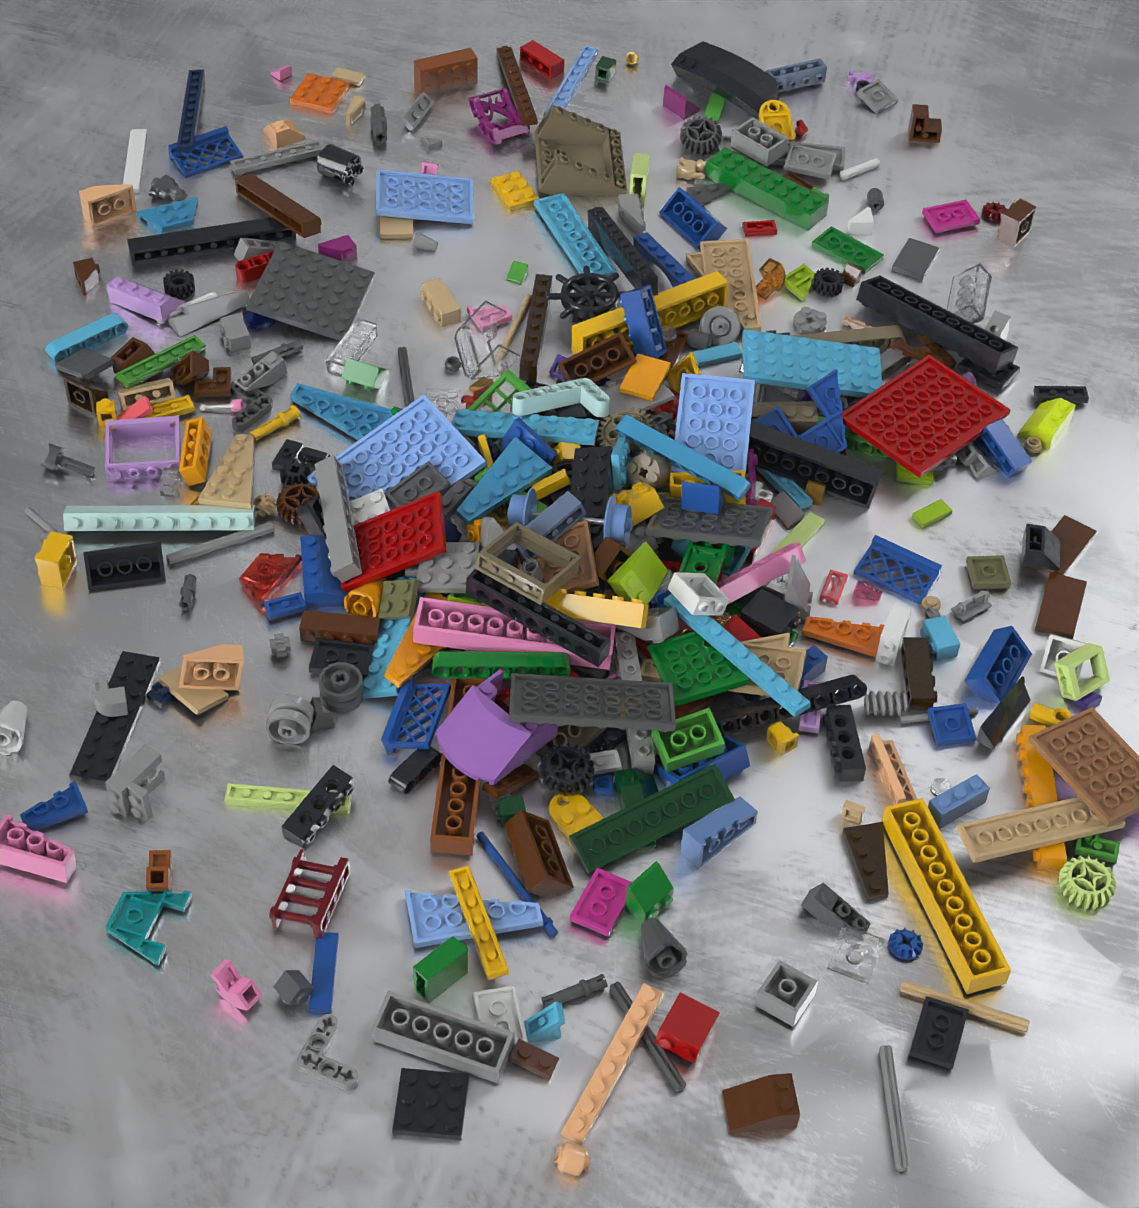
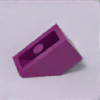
[318,235,357,262]

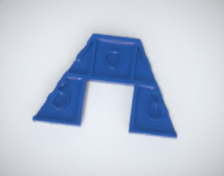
[755,369,847,453]

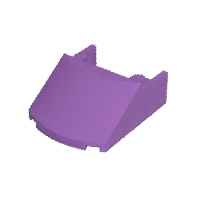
[435,669,558,785]

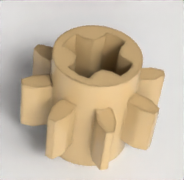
[253,493,276,517]

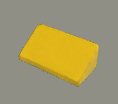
[531,469,571,500]

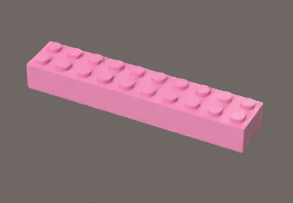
[413,597,616,670]

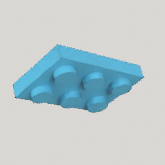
[611,437,631,490]

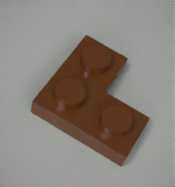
[194,367,232,397]

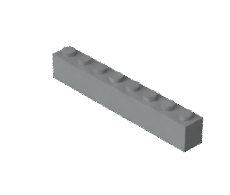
[314,455,362,583]

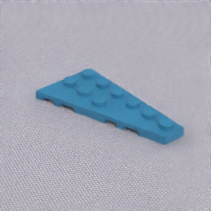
[290,383,393,440]
[456,437,552,525]

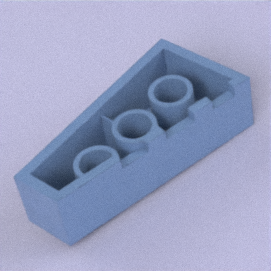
[680,796,758,869]

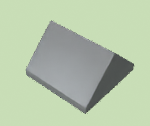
[480,517,517,550]

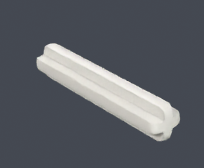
[839,158,880,180]

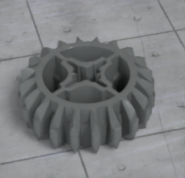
[680,116,722,154]

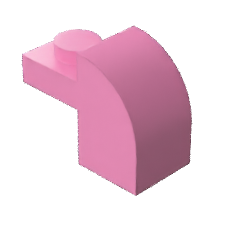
[210,959,262,1011]

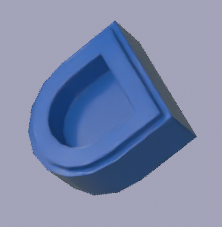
[592,775,614,796]

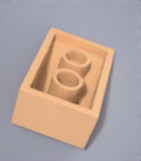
[79,184,137,228]
[179,644,244,691]

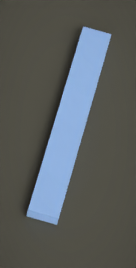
[544,45,598,116]

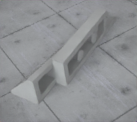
[168,289,250,337]
[955,441,999,479]

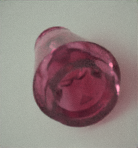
[853,580,883,602]

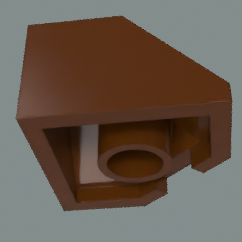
[170,350,209,385]

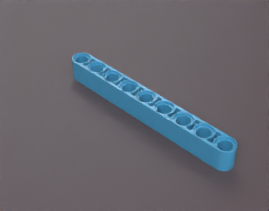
[614,414,752,501]

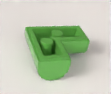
[1075,833,1120,864]

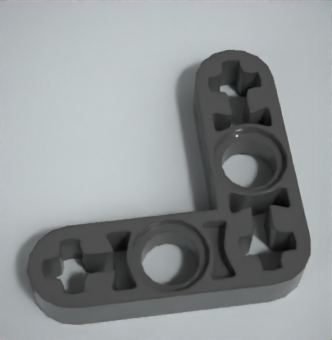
[231,380,273,432]

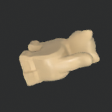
[676,157,706,180]

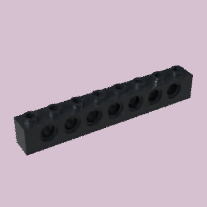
[466,569,611,667]

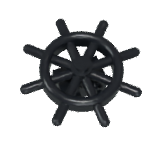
[546,265,626,322]

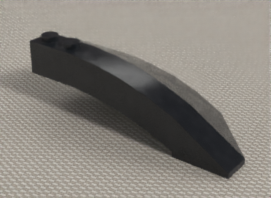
[671,41,779,119]

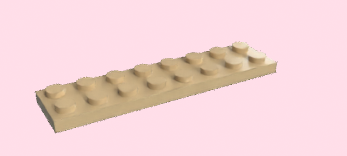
[956,797,1126,863]

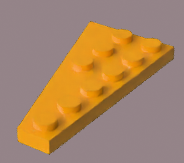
[384,593,447,688]

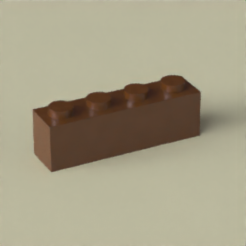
[299,610,381,645]

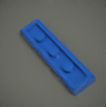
[309,932,339,1013]

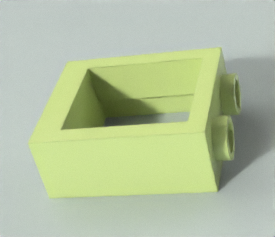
[1054,643,1110,701]

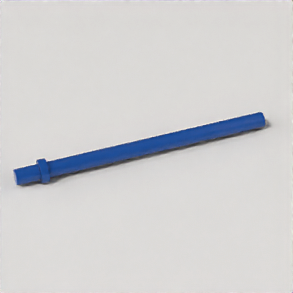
[476,831,558,937]

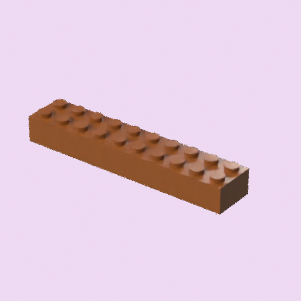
[430,678,486,856]

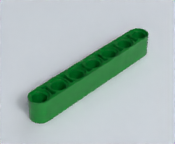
[432,652,570,679]

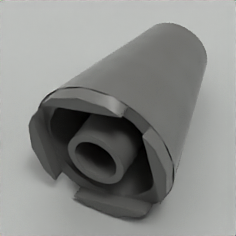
[640,918,688,978]

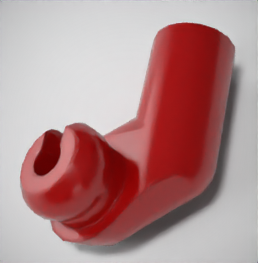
[794,120,808,137]

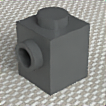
[273,970,314,1005]

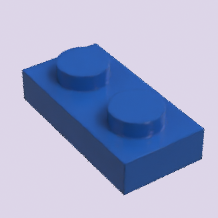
[264,592,307,620]

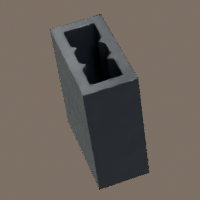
[740,589,801,637]

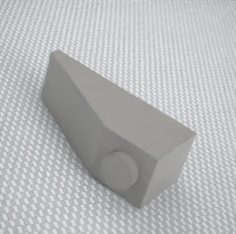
[234,238,279,261]

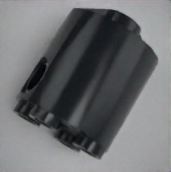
[317,144,364,187]

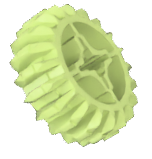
[1058,855,1117,910]

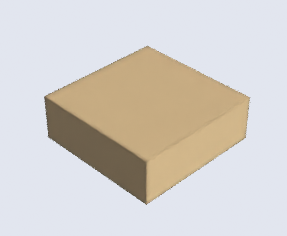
[841,800,865,824]

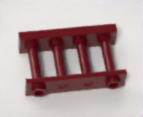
[269,849,350,939]

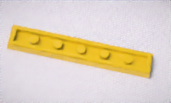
[449,865,509,980]

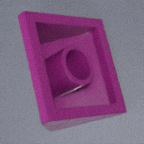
[663,85,701,120]

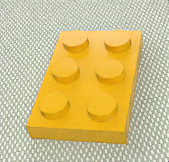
[490,171,539,211]

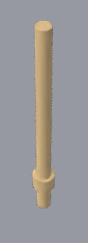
[494,294,532,363]

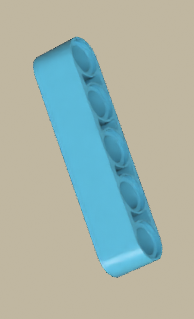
[45,313,128,363]

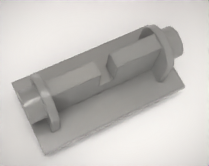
[951,590,992,622]

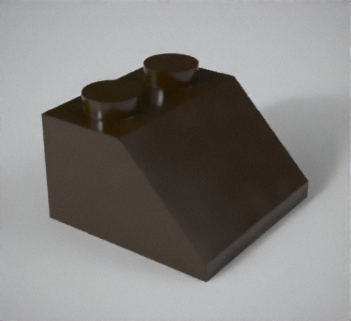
[63,375,109,417]

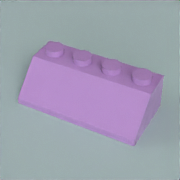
[106,276,184,323]

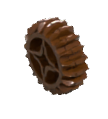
[276,481,320,526]

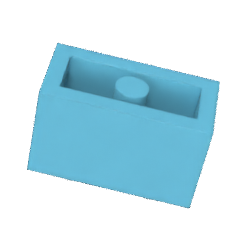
[920,615,960,661]

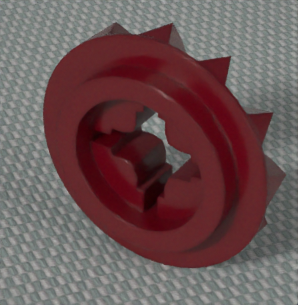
[982,201,1007,221]

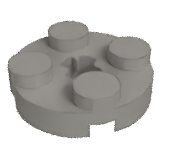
[793,307,827,334]

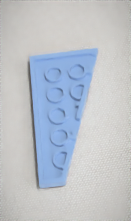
[405,890,543,948]

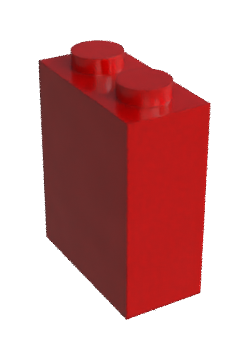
[654,992,720,1063]

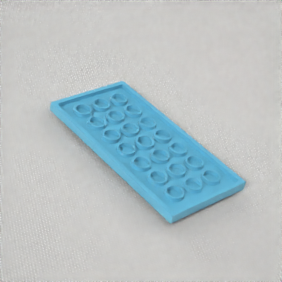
[742,329,882,398]

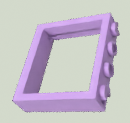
[105,416,181,480]

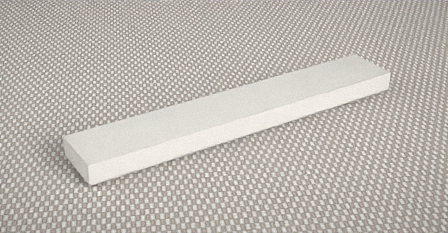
[123,129,147,193]

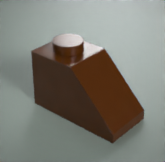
[73,257,101,296]

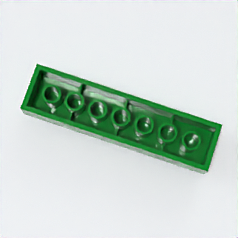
[705,147,829,231]

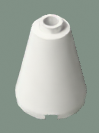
[0,701,28,755]

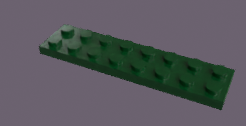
[569,764,735,874]

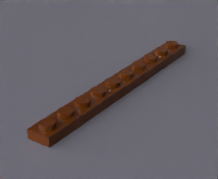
[497,46,538,126]

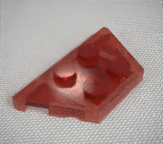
[239,553,302,609]

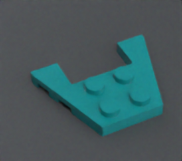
[105,891,192,966]

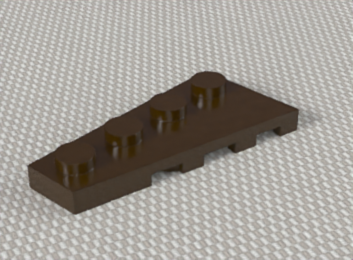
[842,822,889,901]

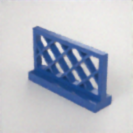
[168,126,243,178]
[854,535,943,605]
[381,679,451,753]

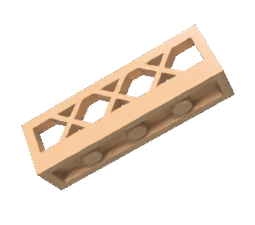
[869,734,917,805]

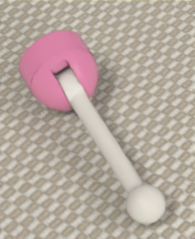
[200,398,243,413]

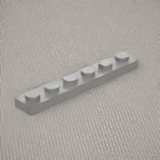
[230,139,325,175]

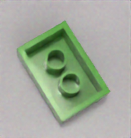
[652,708,725,773]

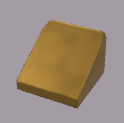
[469,378,494,396]
[805,480,826,506]

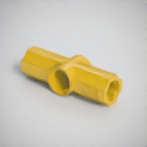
[1028,702,1072,727]

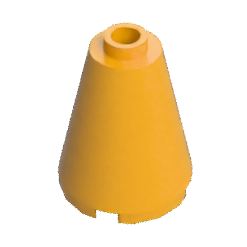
[344,578,389,618]

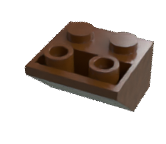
[111,337,155,384]

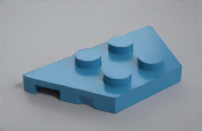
[137,197,198,233]

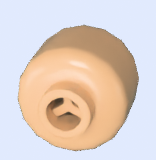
[554,1141,591,1176]

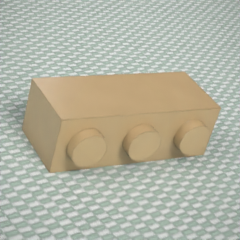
[420,278,461,327]
[117,378,176,411]

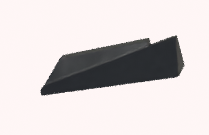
[976,676,1031,750]

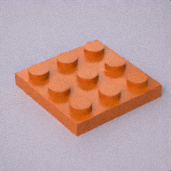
[290,73,350,114]

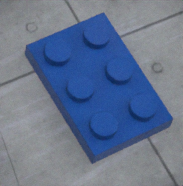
[499,417,558,465]

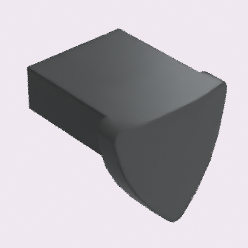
[310,697,335,730]

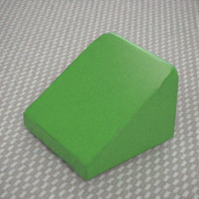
[507,261,528,284]

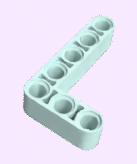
[512,378,610,417]

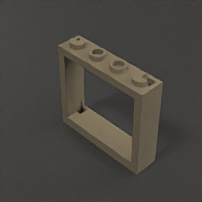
[475,522,581,605]

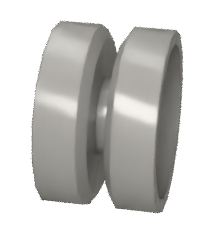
[265,695,314,745]

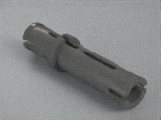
[251,339,303,365]
[541,974,608,1008]

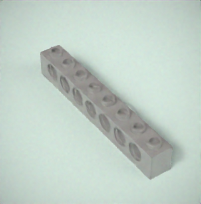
[613,632,655,774]

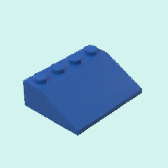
[300,535,361,608]
[654,735,750,787]

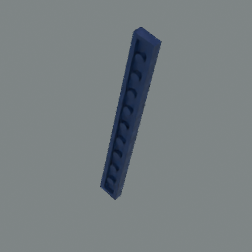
[177,69,205,153]

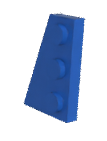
[20,781,88,831]

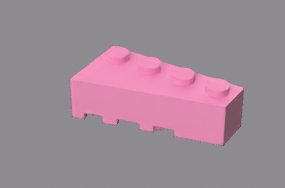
[0,814,76,883]

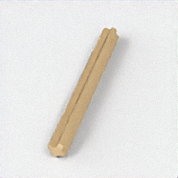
[900,980,1030,1031]

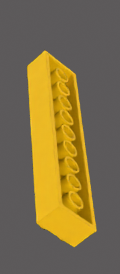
[572,271,729,355]
[881,798,1011,994]

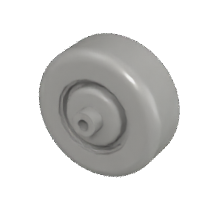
[699,306,741,347]

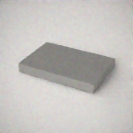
[784,143,837,180]

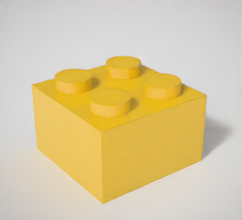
[616,482,665,526]
[35,531,77,589]

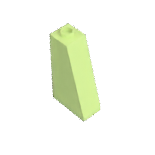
[629,153,650,206]

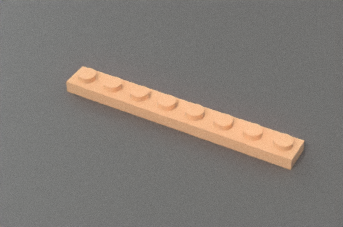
[561,983,664,1145]

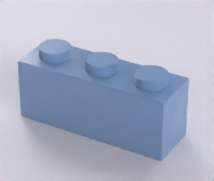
[928,774,990,829]

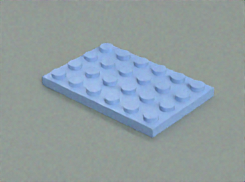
[375,169,474,224]
[671,373,755,474]

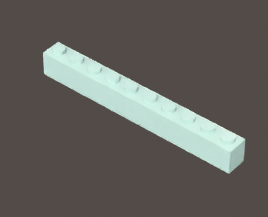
[63,505,256,531]

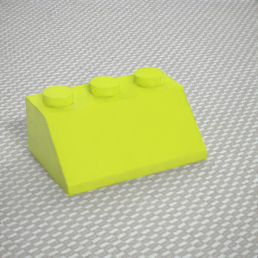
[1017,398,1076,450]

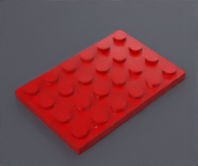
[341,491,447,592]

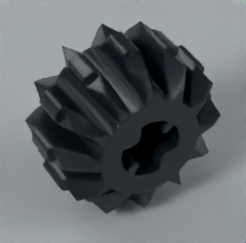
[280,460,310,489]

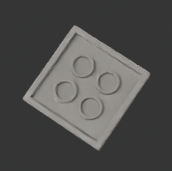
[416,542,481,593]

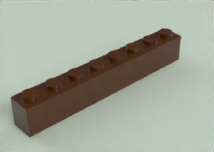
[235,173,322,238]

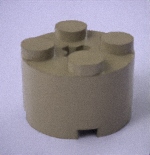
[626,454,671,491]

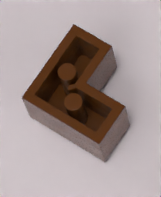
[908,104,942,143]

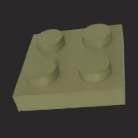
[966,555,1011,589]
[378,579,419,620]

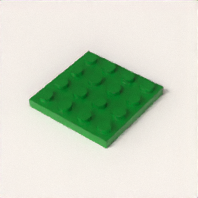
[647,623,749,707]

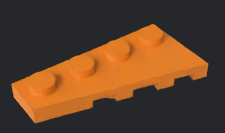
[801,616,885,657]

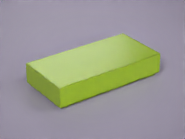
[912,499,953,528]

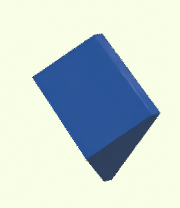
[681,482,725,514]

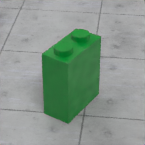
[413,936,468,1004]

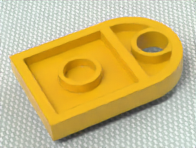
[759,100,795,142]
[548,792,604,845]

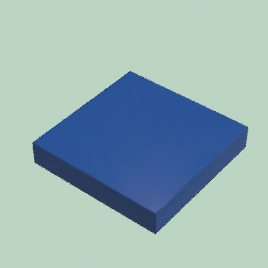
[927,703,977,747]

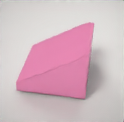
[270,66,292,81]

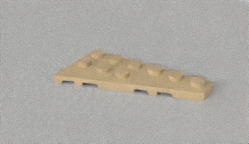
[198,434,255,509]

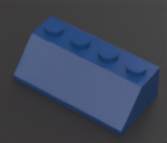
[659,187,727,249]
[620,285,667,358]
[964,626,1032,705]

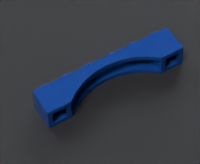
[633,232,695,287]

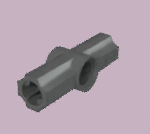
[370,104,387,144]

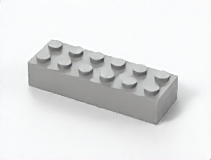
[371,991,515,1084]

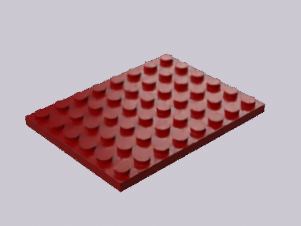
[842,355,1011,478]

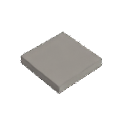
[856,79,899,114]

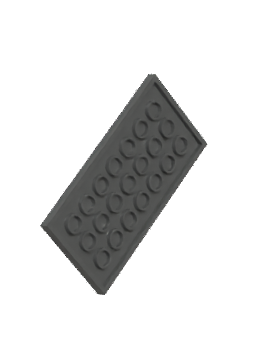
[509,673,676,732]

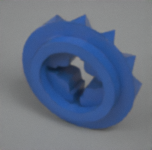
[888,927,923,960]

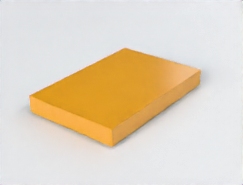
[619,353,671,402]

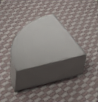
[421,136,442,150]

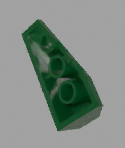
[614,768,659,852]

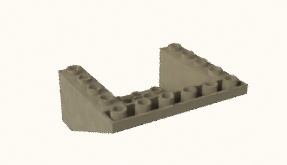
[534,105,627,197]

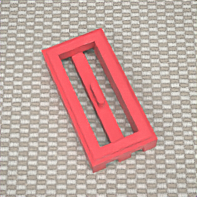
[819,569,848,605]

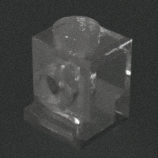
[159,467,182,498]

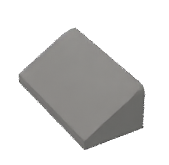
[770,491,804,529]

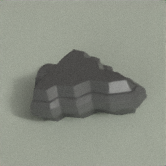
[149,174,188,201]

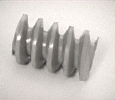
[864,691,907,717]

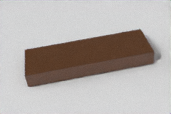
[482,764,539,799]

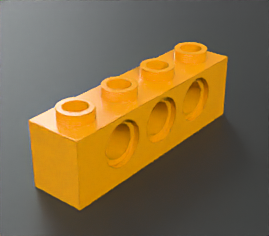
[179,417,212,486]

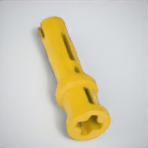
[249,405,301,442]

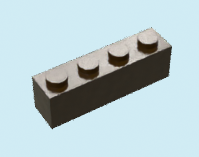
[900,637,937,711]

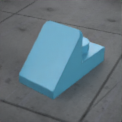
[524,1001,565,1042]

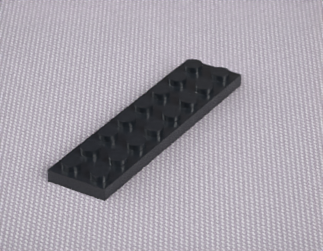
[69,651,161,786]

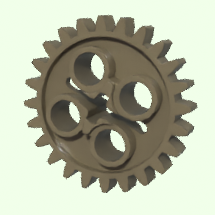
[597,407,656,455]

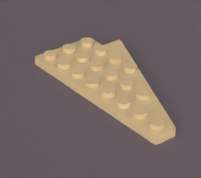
[686,239,761,332]
[640,633,807,696]

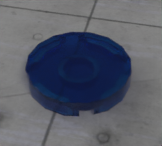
[242,308,276,329]

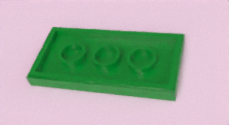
[811,226,884,275]

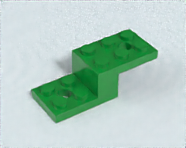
[679,541,736,585]

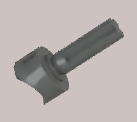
[41,443,95,477]

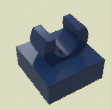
[147,681,175,708]

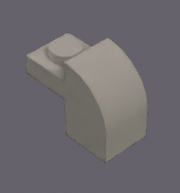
[91,674,128,717]

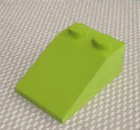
[607,542,668,605]

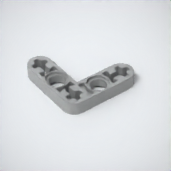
[297,1014,359,1091]

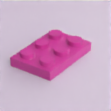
[922,200,980,233]
[570,868,632,937]

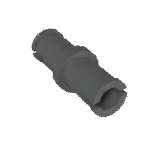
[179,574,197,610]

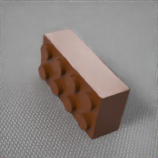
[414,48,478,95]

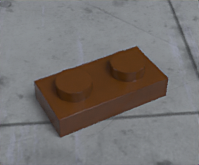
[509,1039,559,1080]

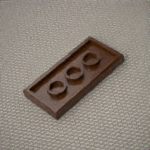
[1044,515,1097,575]
[1035,572,1087,639]

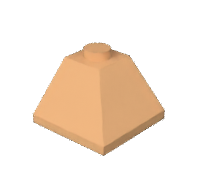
[263,120,305,148]

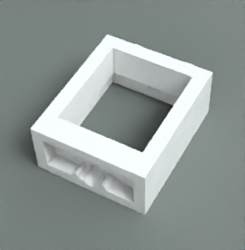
[667,572,730,616]
[875,603,912,666]

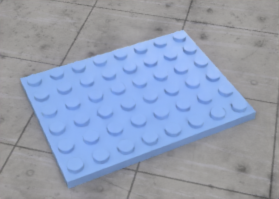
[307,395,487,510]

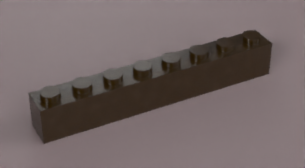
[519,274,552,382]

